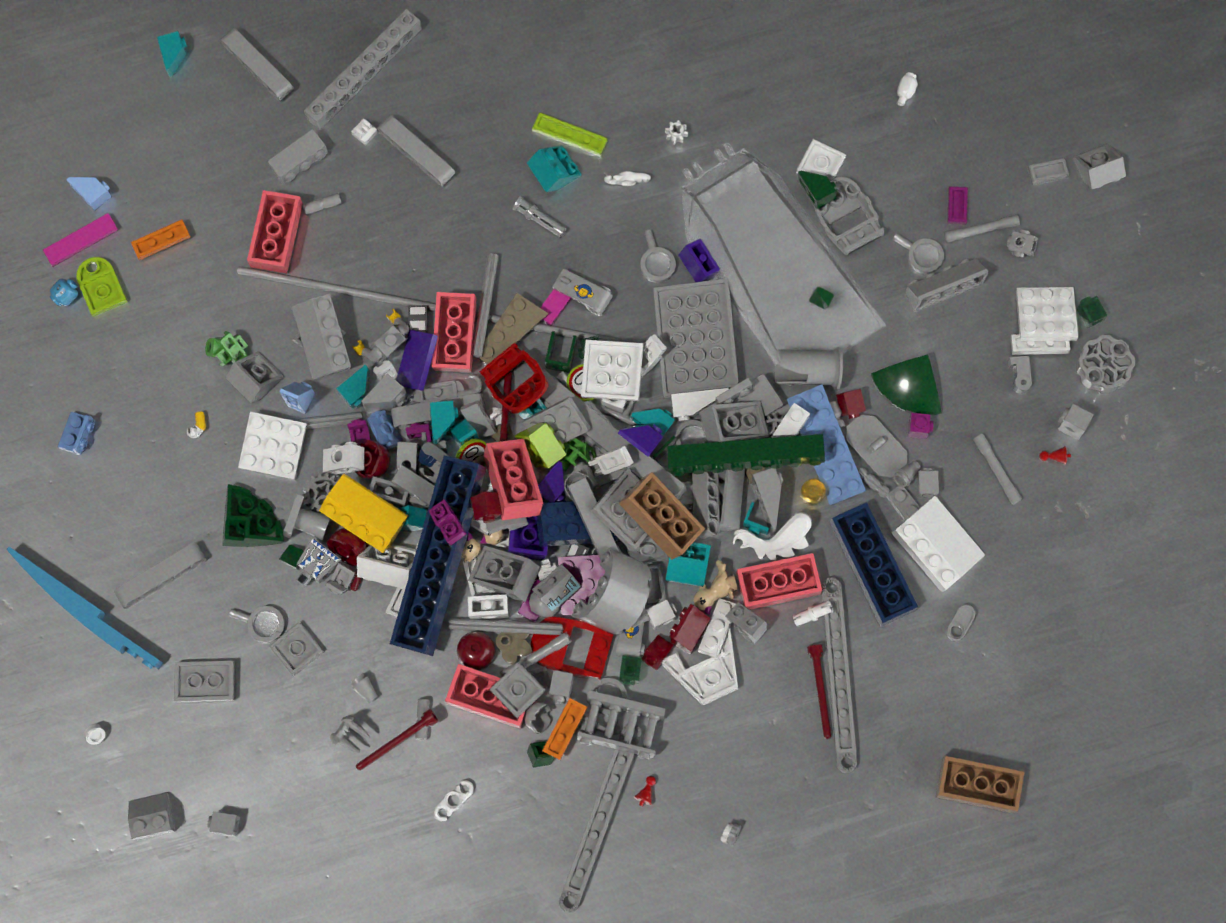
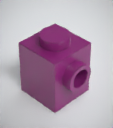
[908,413,933,439]

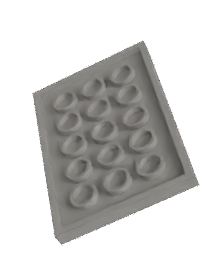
[653,278,739,398]

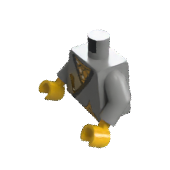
[352,309,409,363]

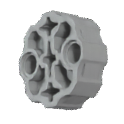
[1076,335,1135,394]

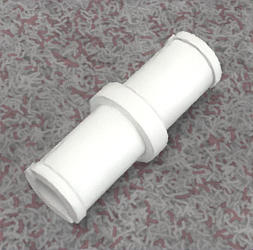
[793,600,833,627]

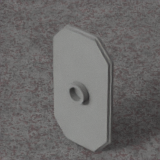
[846,414,907,478]

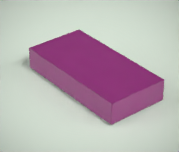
[947,186,968,225]

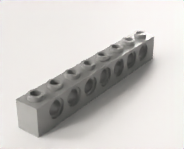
[304,9,422,130]

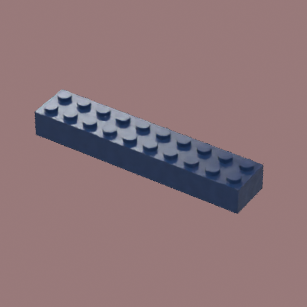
[389,455,487,656]

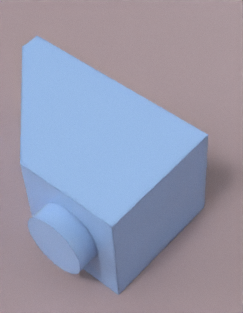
[66,177,112,211]

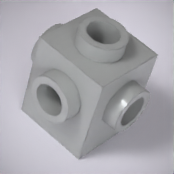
[1007,229,1038,258]

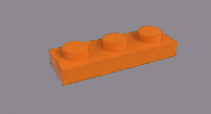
[131,219,191,261]
[542,698,588,760]

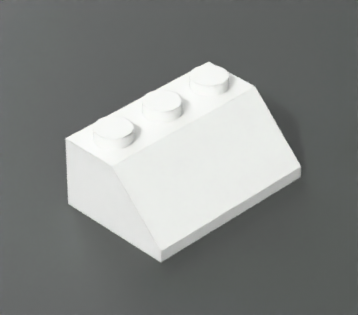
[357,544,416,590]

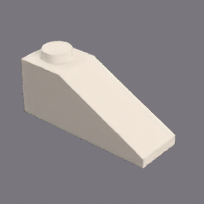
[671,388,729,422]
[771,403,810,438]

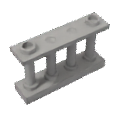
[577,690,666,760]

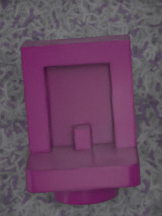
[347,419,371,446]
[406,423,433,442]

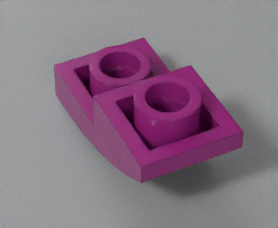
[428,500,466,545]

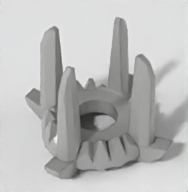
[330,716,370,753]

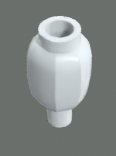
[897,72,918,106]

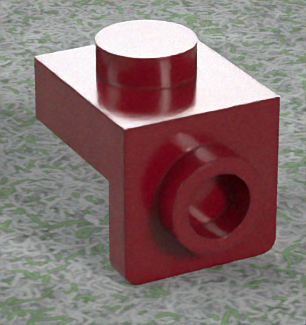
[642,635,674,670]

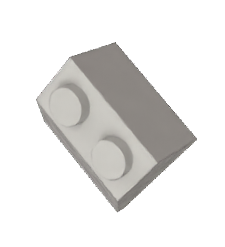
[1073,144,1126,189]
[225,352,284,403]
[361,373,408,413]
[128,793,175,841]

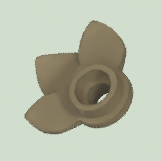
[495,632,532,664]

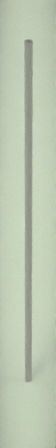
[237,266,644,345]

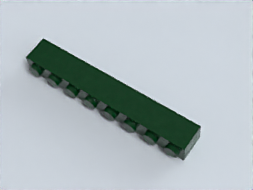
[667,434,825,476]

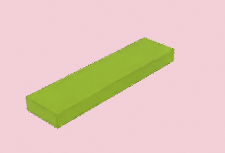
[532,112,608,157]

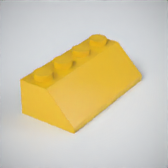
[319,473,408,553]

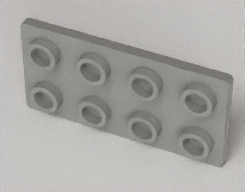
[699,374,783,417]

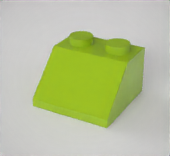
[515,423,566,468]

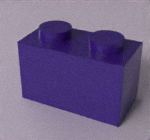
[678,238,720,282]

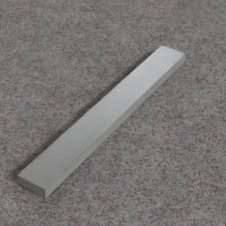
[567,477,650,628]

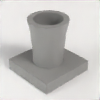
[283,494,330,540]

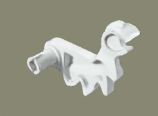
[733,512,812,562]

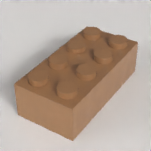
[619,472,705,560]
[936,756,1024,813]

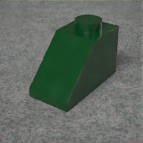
[798,170,838,210]

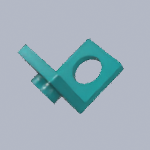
[743,502,769,535]

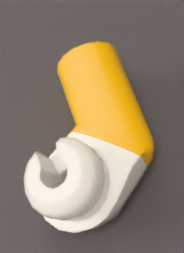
[187,411,206,438]

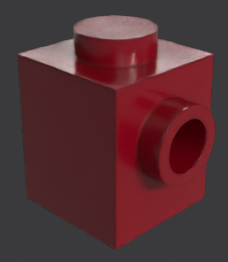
[836,389,866,419]
[471,492,502,523]

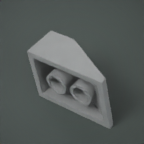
[700,401,769,443]
[751,468,783,536]
[468,545,540,602]

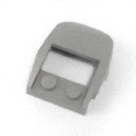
[813,177,885,256]

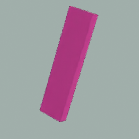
[43,213,118,267]

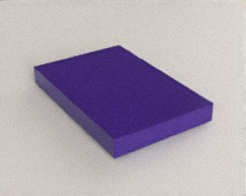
[396,330,438,391]

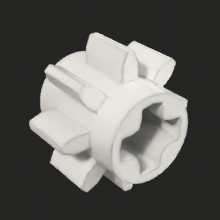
[665,120,688,145]
[538,559,557,581]

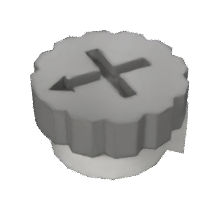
[721,822,741,845]

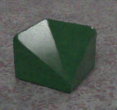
[809,286,834,309]
[279,545,304,570]
[527,741,554,768]

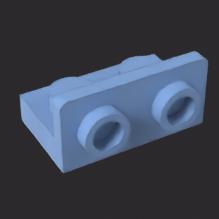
[58,412,94,455]

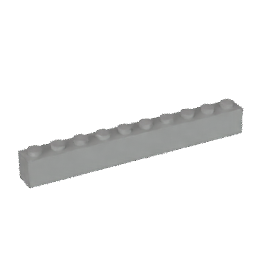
[539,369,686,500]

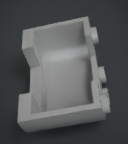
[572,547,651,635]

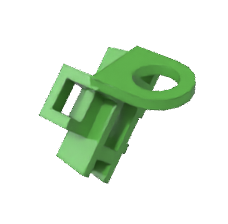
[205,331,248,366]
[555,438,597,472]

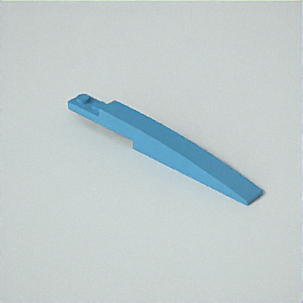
[7,547,163,669]

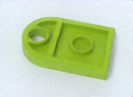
[76,257,128,317]

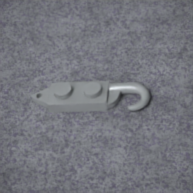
[407,375,483,403]

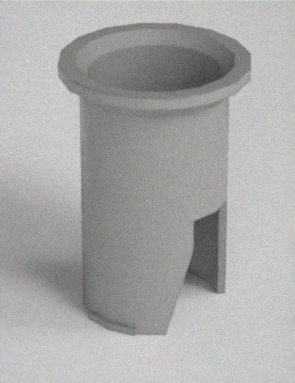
[774,346,843,391]

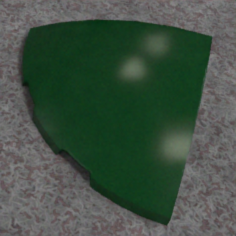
[871,354,942,415]
[222,484,284,547]

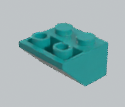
[527,145,582,192]
[665,542,711,587]

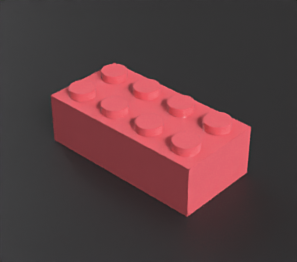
[247,190,303,274]
[432,292,477,373]
[484,439,543,520]
[736,553,822,610]
[445,664,527,729]

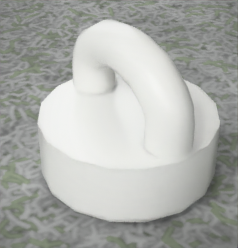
[486,407,502,427]
[84,723,105,745]

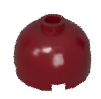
[356,440,391,479]
[327,528,367,566]
[456,631,496,671]

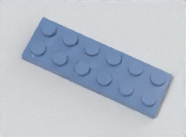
[787,384,866,506]

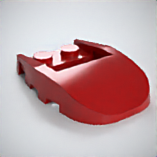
[479,343,549,414]
[530,617,614,680]

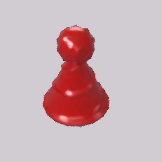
[1039,446,1071,465]
[634,776,656,807]

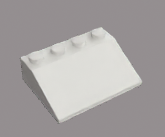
[891,496,985,592]

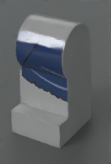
[1007,356,1032,394]
[418,443,448,479]

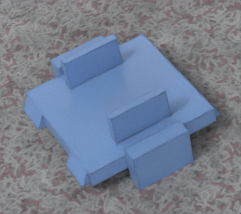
[367,410,403,449]

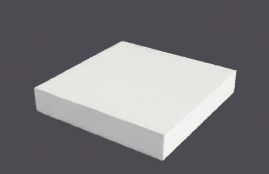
[796,139,846,180]

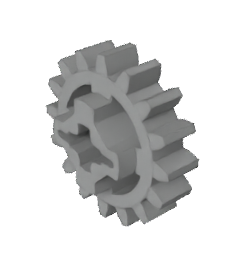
[302,472,337,513]

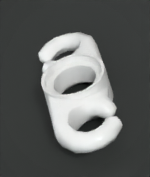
[604,171,651,186]
[434,780,474,822]

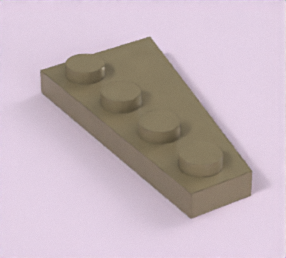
[478,293,548,364]

